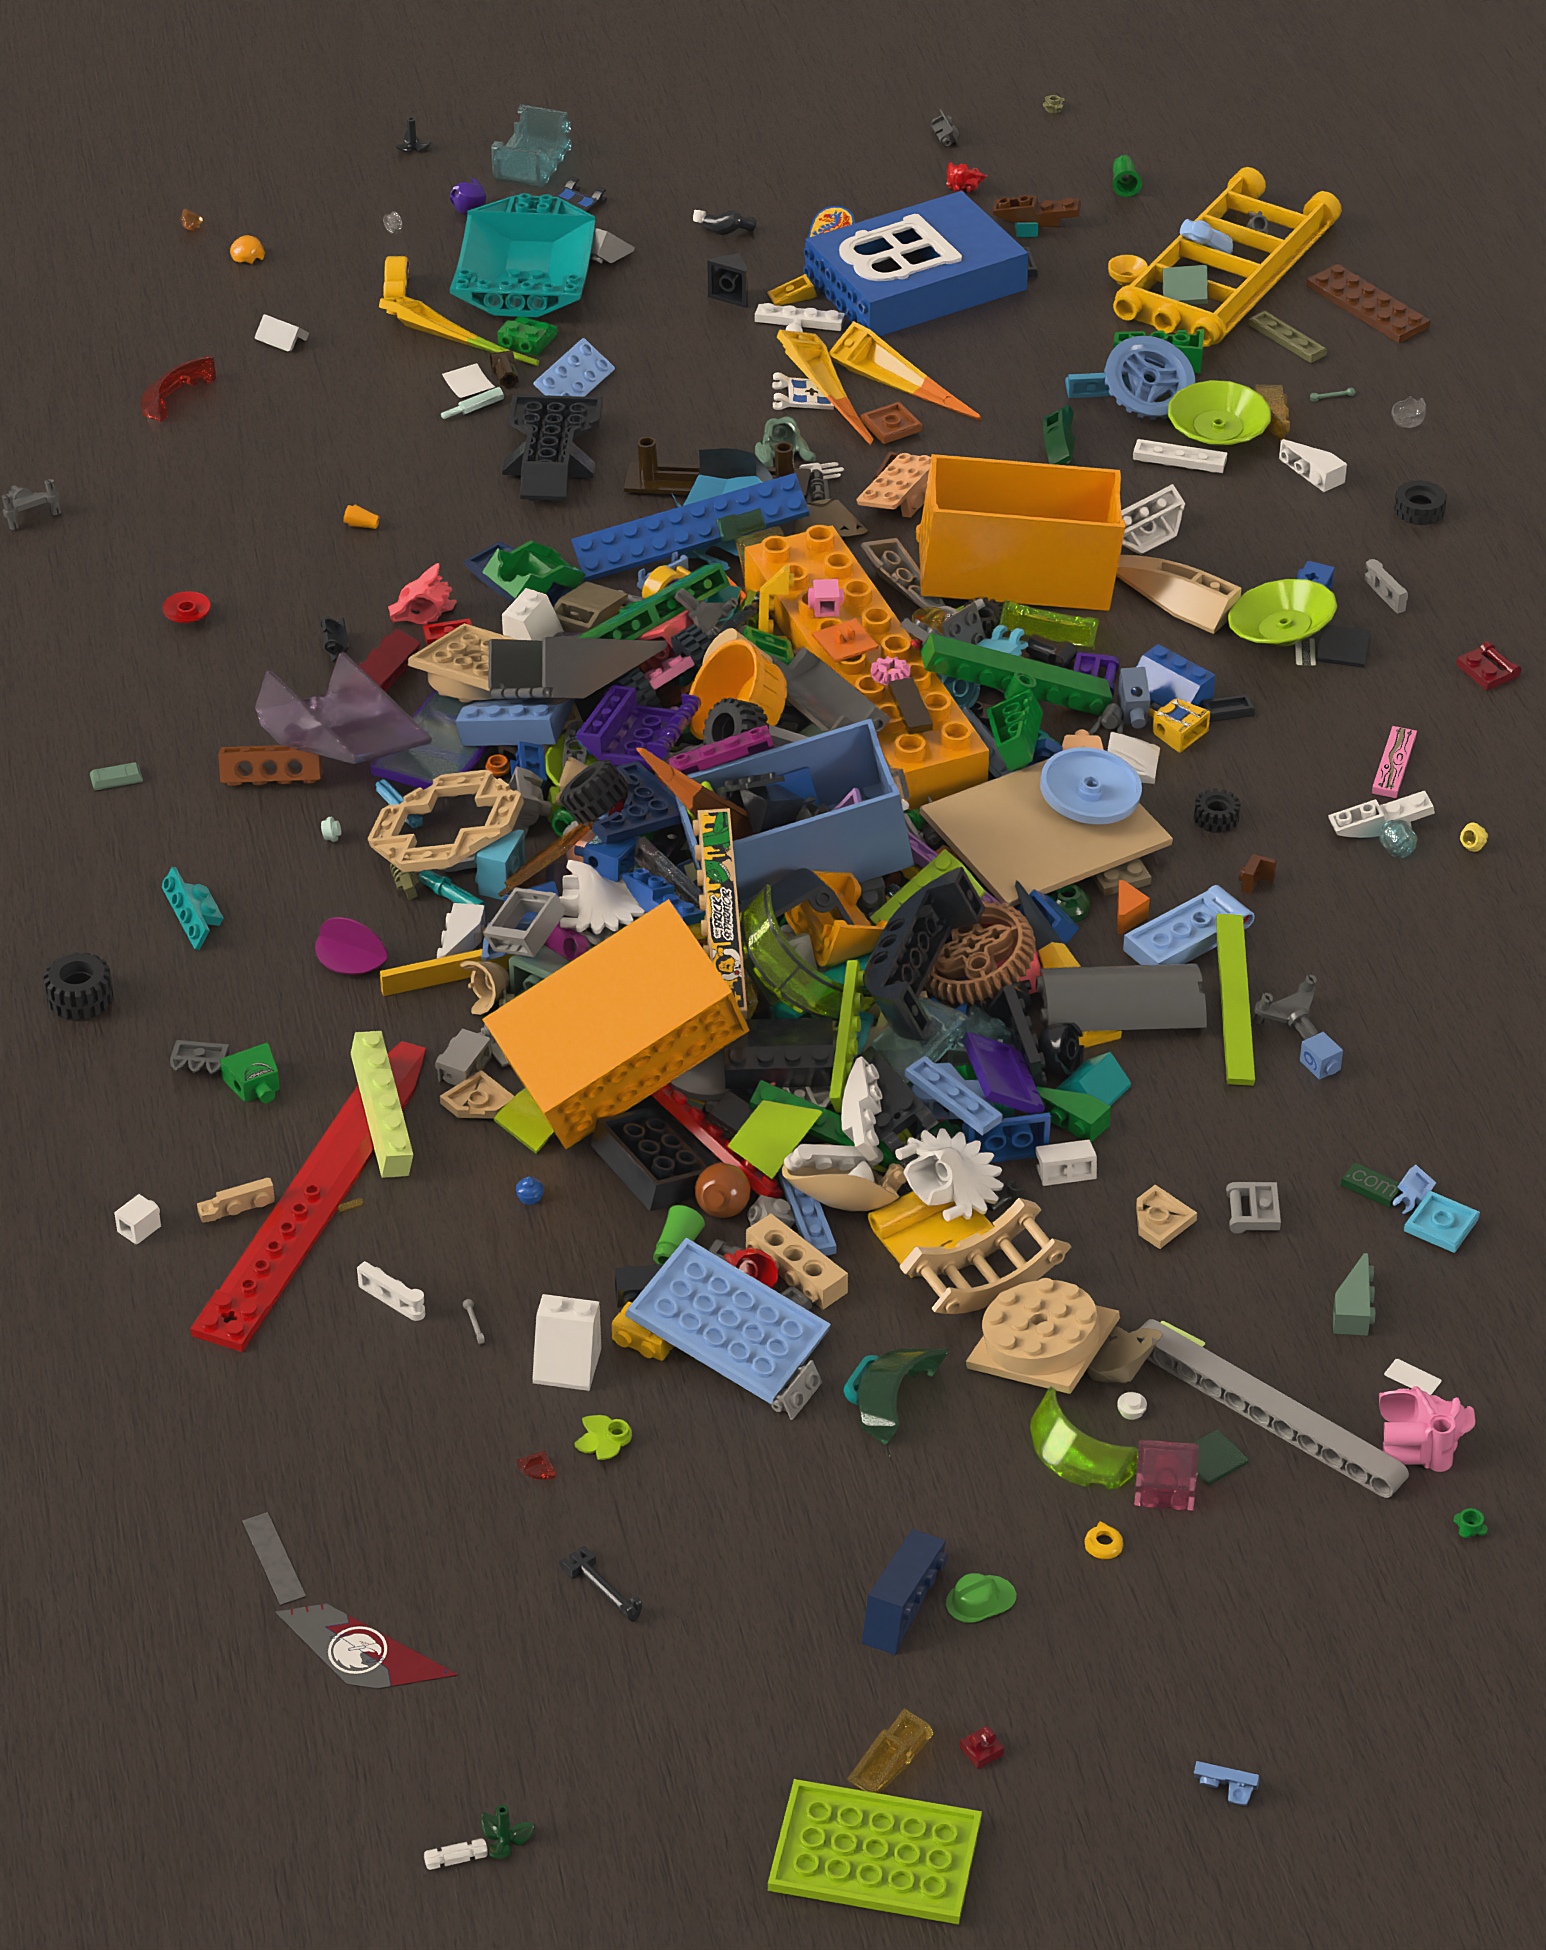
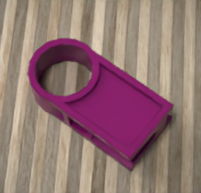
[543,921,588,961]

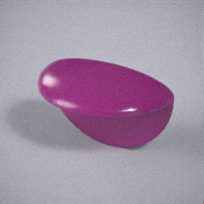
[315,917,388,975]

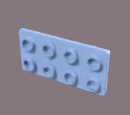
[533,338,615,397]

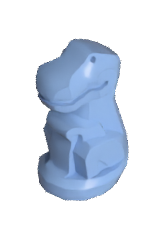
[1180,219,1233,254]

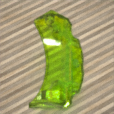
[999,600,1100,648]
[1030,1387,1139,1489]

